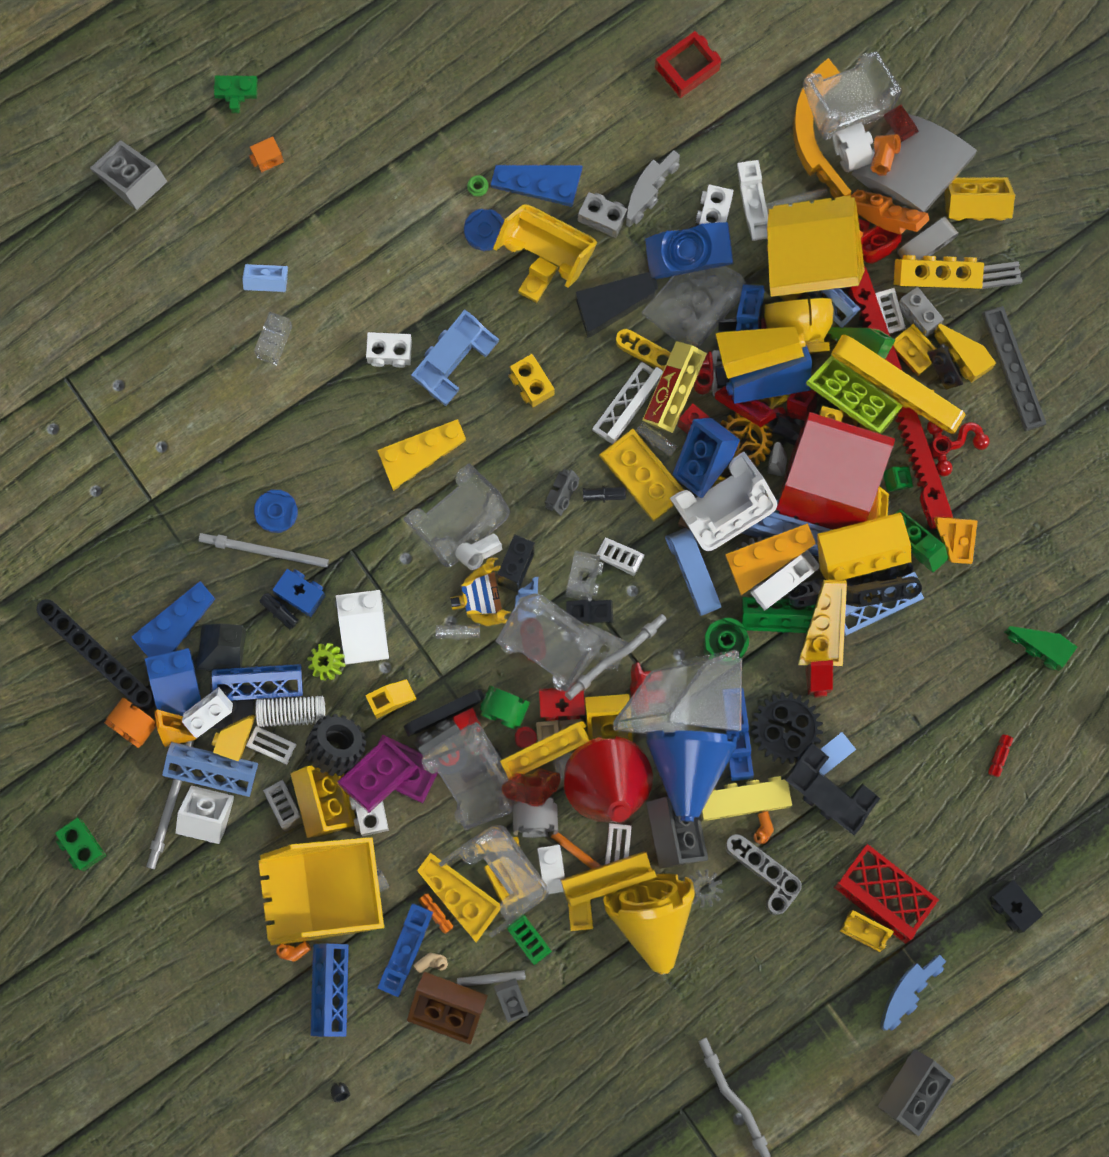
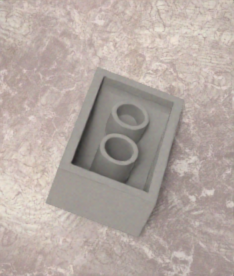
[90,140,167,210]

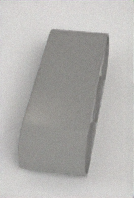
[897,217,959,260]

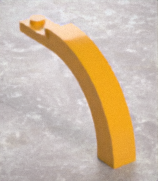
[793,58,852,198]

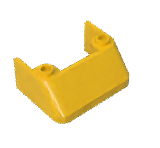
[493,205,597,288]

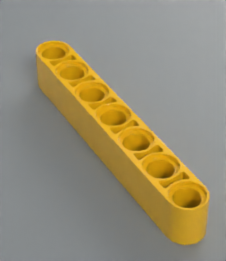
[831,335,965,434]

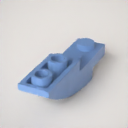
[880,955,946,1031]

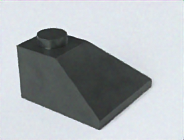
[197,623,246,671]

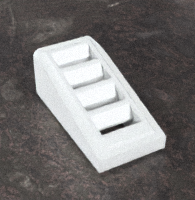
[875,288,906,334]
[595,537,645,576]

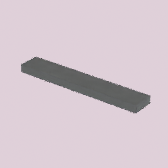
[982,306,1047,432]

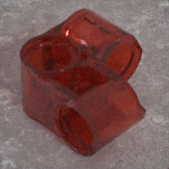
[501,768,561,806]

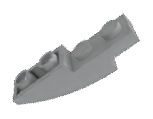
[626,150,680,227]

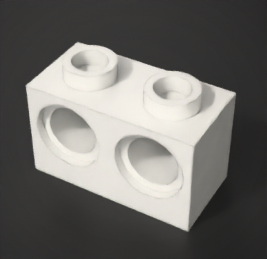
[696,185,734,225]
[366,332,412,368]
[182,687,233,738]
[349,797,389,836]

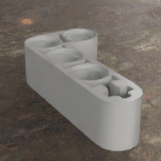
[725,834,802,915]

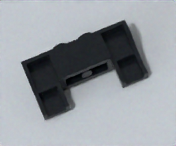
[784,742,880,836]

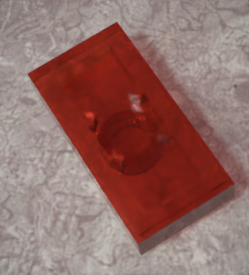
[883,104,919,142]

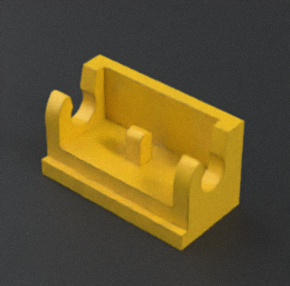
[840,910,893,952]

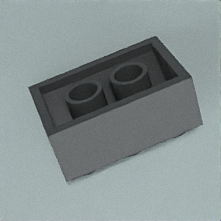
[646,797,708,869]
[877,1049,956,1136]

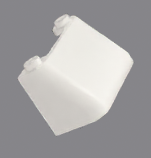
[670,452,777,551]

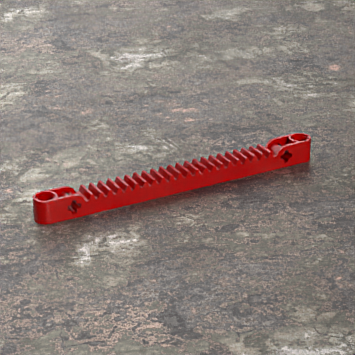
[846,266,953,530]

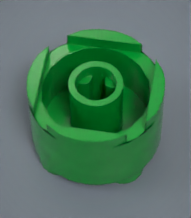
[703,618,749,666]
[479,685,530,729]

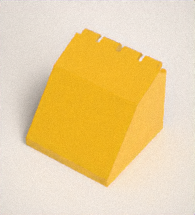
[767,195,865,297]
[258,837,384,945]

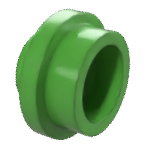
[467,176,488,197]

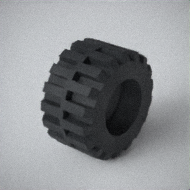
[305,714,366,776]

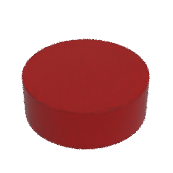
[515,727,537,749]

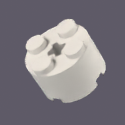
[833,123,875,172]

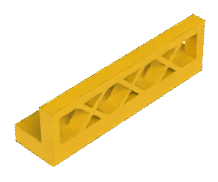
[500,721,590,781]
[560,851,657,906]

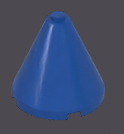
[646,730,737,822]

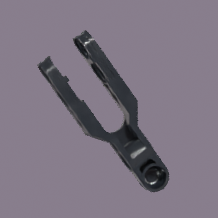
[788,562,922,608]

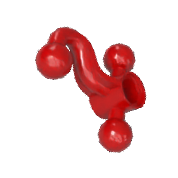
[927,421,990,477]

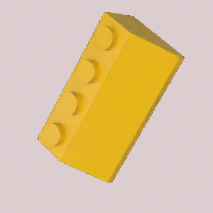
[817,513,911,580]

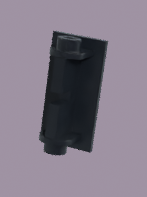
[927,343,963,390]

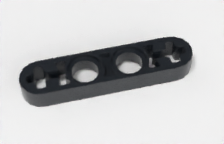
[403,689,485,737]

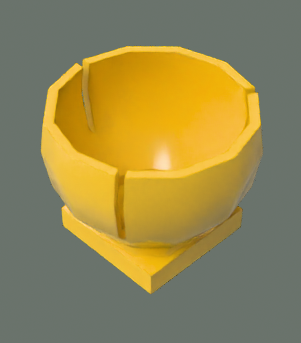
[764,298,834,354]

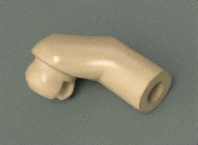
[413,953,448,974]

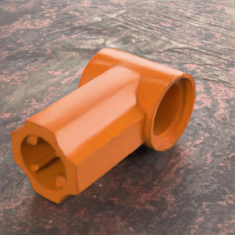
[871,134,901,176]

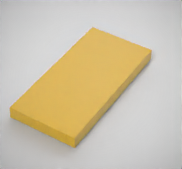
[599,429,684,522]

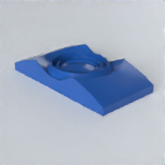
[645,222,733,279]

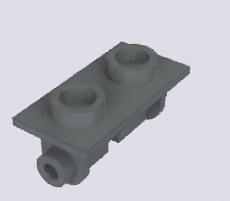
[544,469,580,516]

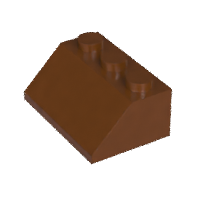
[407,972,488,1045]

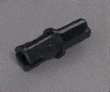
[583,485,626,503]
[260,593,299,630]

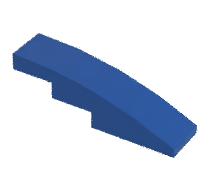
[736,285,765,331]
[721,688,754,781]

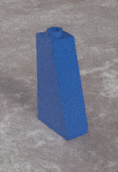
[726,345,812,404]

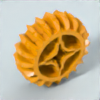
[720,413,773,467]

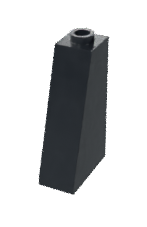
[575,272,658,338]

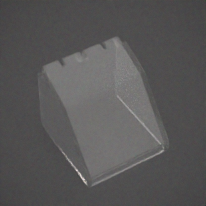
[613,650,742,734]

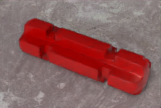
[988,734,1013,777]

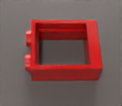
[655,31,721,99]

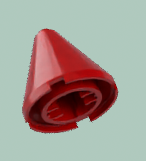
[564,736,653,822]

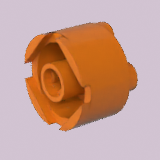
[104,697,157,748]

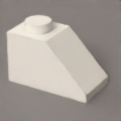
[538,845,565,895]

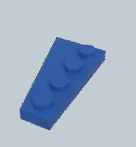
[491,165,583,207]
[131,581,215,657]

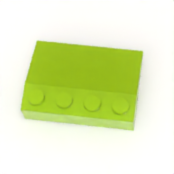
[806,355,903,434]

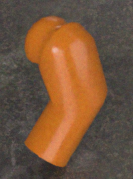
[754,811,774,844]
[276,941,312,962]

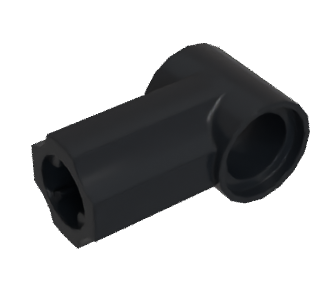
[767,413,805,445]

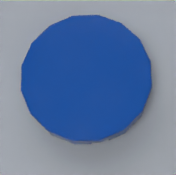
[464,209,504,251]
[254,490,298,533]

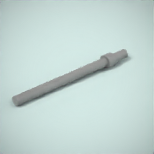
[199,533,329,568]
[146,740,195,869]

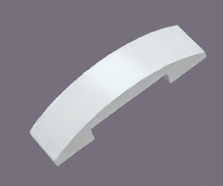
[737,160,768,241]

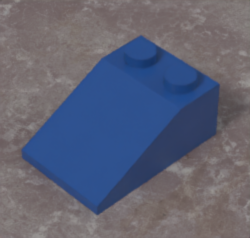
[672,418,740,498]
[145,648,201,716]

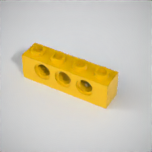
[894,255,984,288]

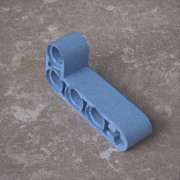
[665,528,721,616]

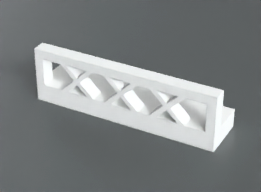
[592,362,663,444]

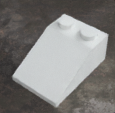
[336,590,389,665]

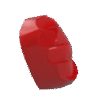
[861,226,902,264]

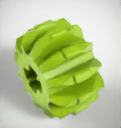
[307,643,346,681]

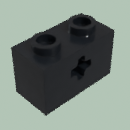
[989,880,1043,933]

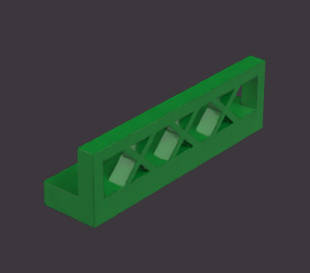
[742,597,816,633]

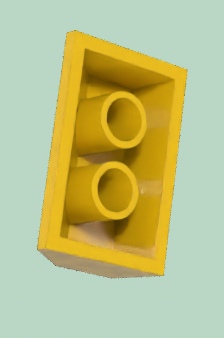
[945,178,1015,221]
[290,765,355,838]

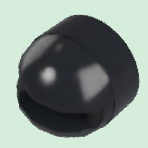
[331,1082,350,1102]

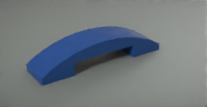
[378,903,433,997]

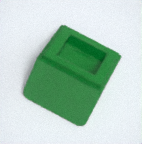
[883,466,913,492]

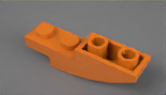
[851,190,929,235]

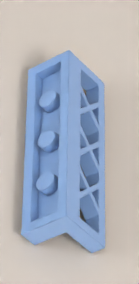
[844,572,924,636]

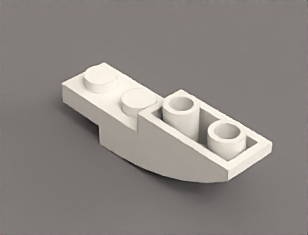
[751,550,819,611]

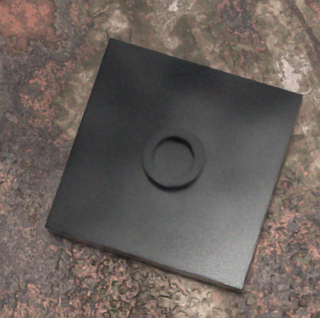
[210,684,255,731]

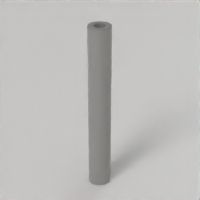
[457,970,525,987]

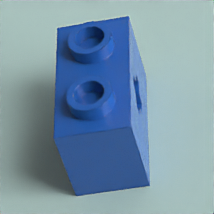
[272,569,325,617]

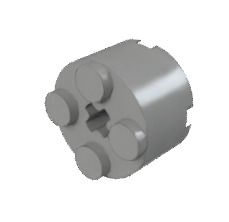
[513,797,558,838]

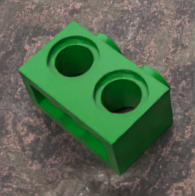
[55,817,107,871]

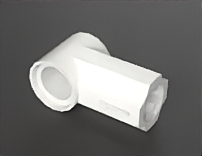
[455,533,502,570]

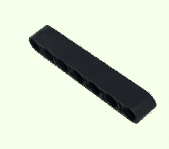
[36,599,155,710]

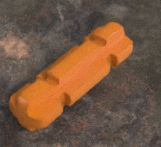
[419,893,453,934]

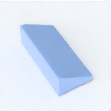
[242,264,288,292]

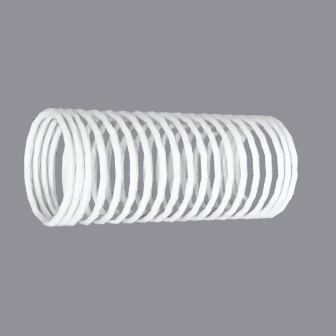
[256,696,325,727]

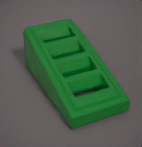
[507,915,552,965]

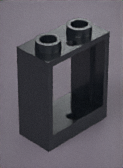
[497,534,535,593]

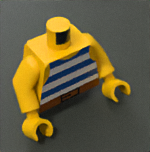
[450,558,511,626]

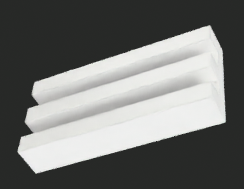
[246,726,296,765]
[605,823,632,864]

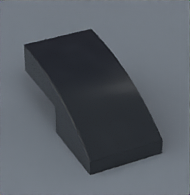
[566,600,614,624]

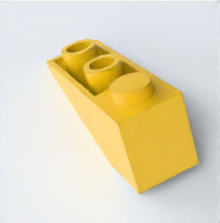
[934,324,996,383]

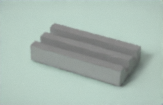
[979,261,1022,289]

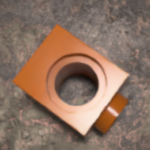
[249,136,284,173]

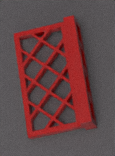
[834,844,939,944]

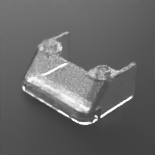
[439,825,549,938]

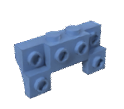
[411,310,499,406]

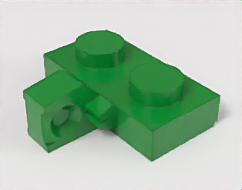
[214,76,258,113]

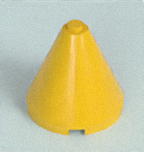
[603,873,695,974]

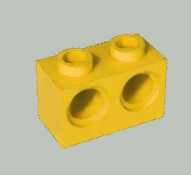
[509,354,555,408]

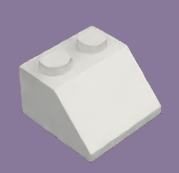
[176,786,234,844]

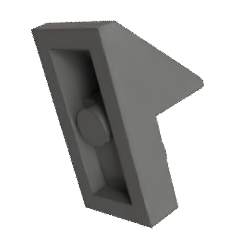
[494,978,529,1023]

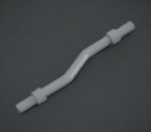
[565,614,667,700]
[698,1038,771,1157]

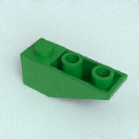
[828,327,895,359]
[895,509,949,572]
[1004,626,1077,671]

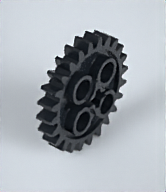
[751,692,823,764]

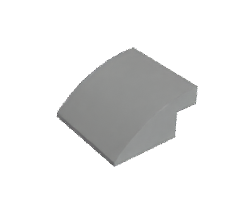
[851,113,977,212]

